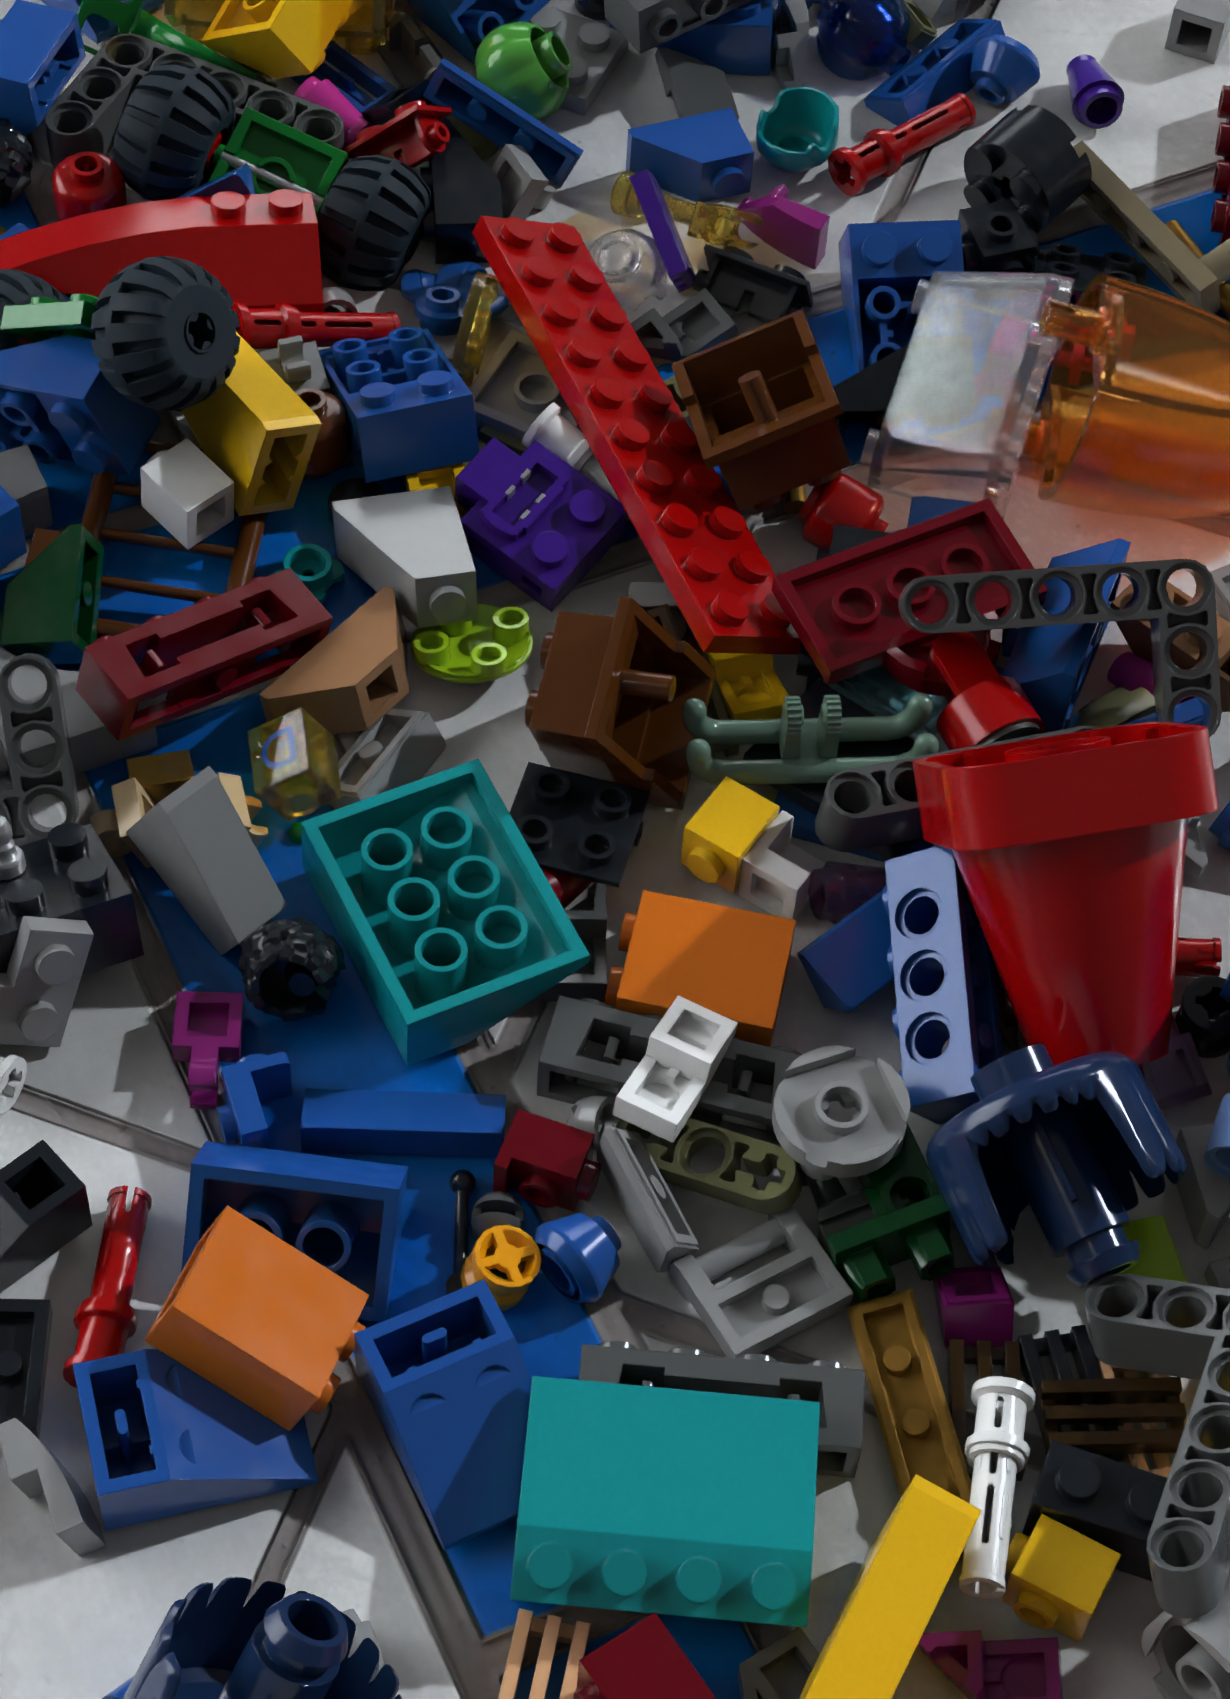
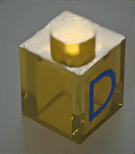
[247,707,342,821]

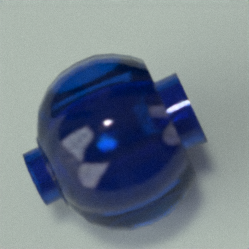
[816,0,911,81]

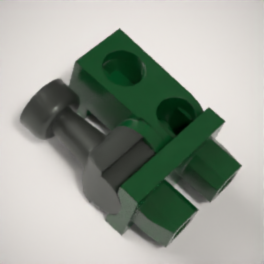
[794,1120,954,1303]

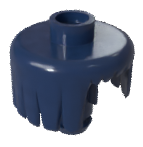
[926,1044,1187,1288]
[123,1577,402,1699]

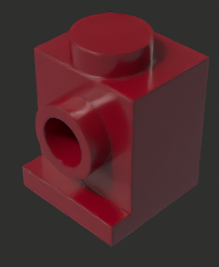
[493,1109,602,1212]

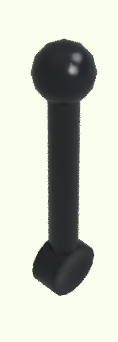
[446,1169,476,1295]

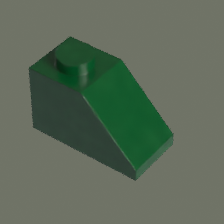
[0,524,104,664]

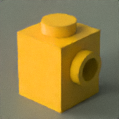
[680,776,780,894]
[1001,1514,1121,1642]

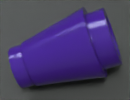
[1066,54,1124,129]

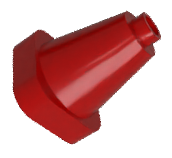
[912,722,1219,1078]

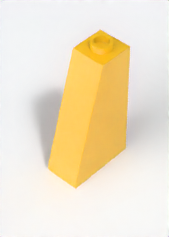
[181,332,322,516]
[798,1474,982,1699]

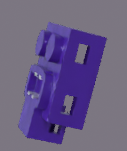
[454,437,628,612]

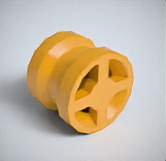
[460,1225,542,1311]

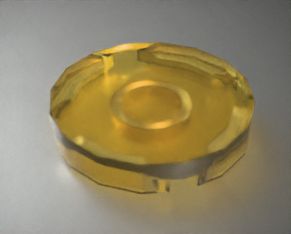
[451,271,500,388]

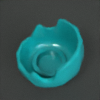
[756,87,839,173]

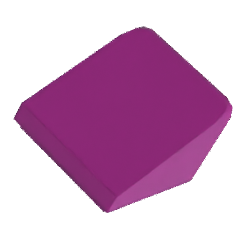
[933,1265,1014,1349]

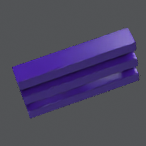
[629,169,696,293]

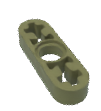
[616,1118,802,1214]

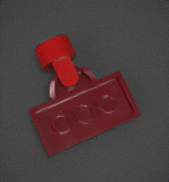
[771,498,1048,750]

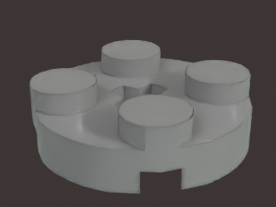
[772,1045,911,1181]

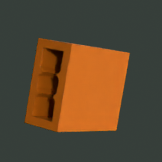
[605,890,796,1047]
[144,1205,369,1431]

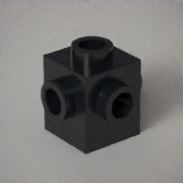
[958,199,1039,296]

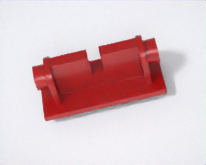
[342,100,453,168]

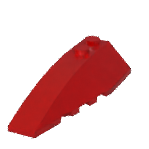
[0,189,324,312]

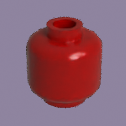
[52,151,127,221]
[796,473,889,548]

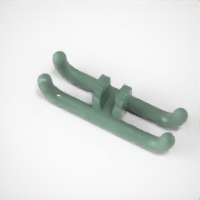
[681,692,939,785]

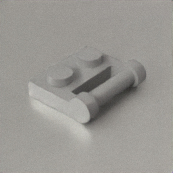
[669,1206,853,1358]

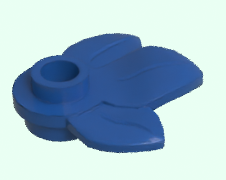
[400,261,510,336]

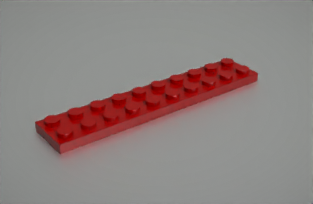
[472,215,801,655]

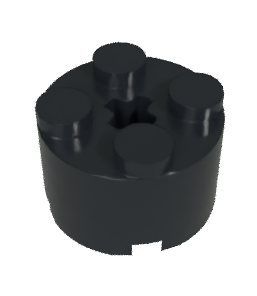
[964,105,1092,234]

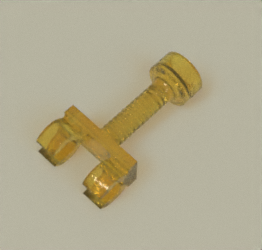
[610,170,764,249]

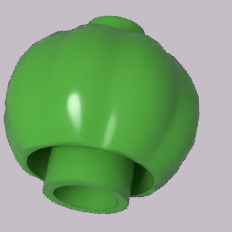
[475,21,573,121]

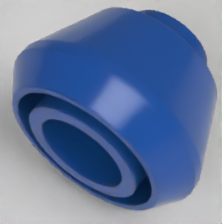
[970,34,1041,105]
[534,1213,621,1303]

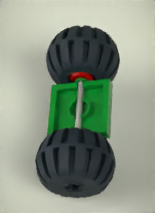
[112,63,433,291]
[0,256,240,411]

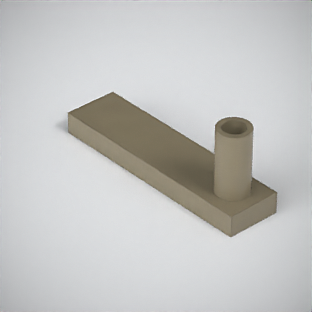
[1073,141,1230,323]

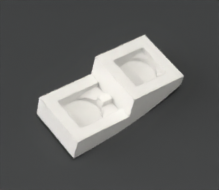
[612,995,738,1143]

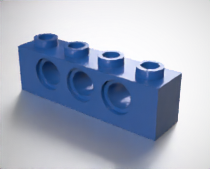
[882,845,1003,1125]

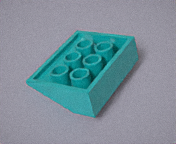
[301,758,590,1066]
[510,1376,820,1628]

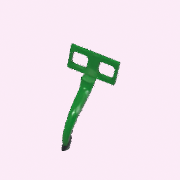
[77,0,278,88]

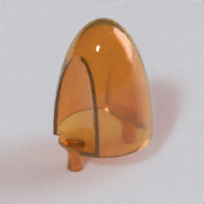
[981,274,1230,519]

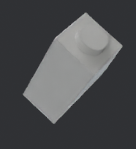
[332,486,478,628]
[126,766,288,955]

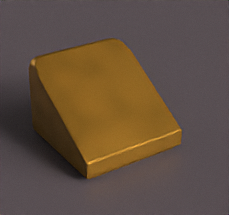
[126,750,194,803]

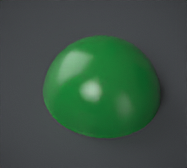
[288,821,302,844]

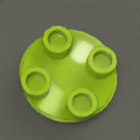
[411,604,533,683]

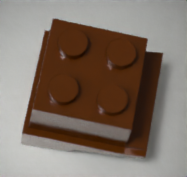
[671,309,851,511]
[525,596,716,810]

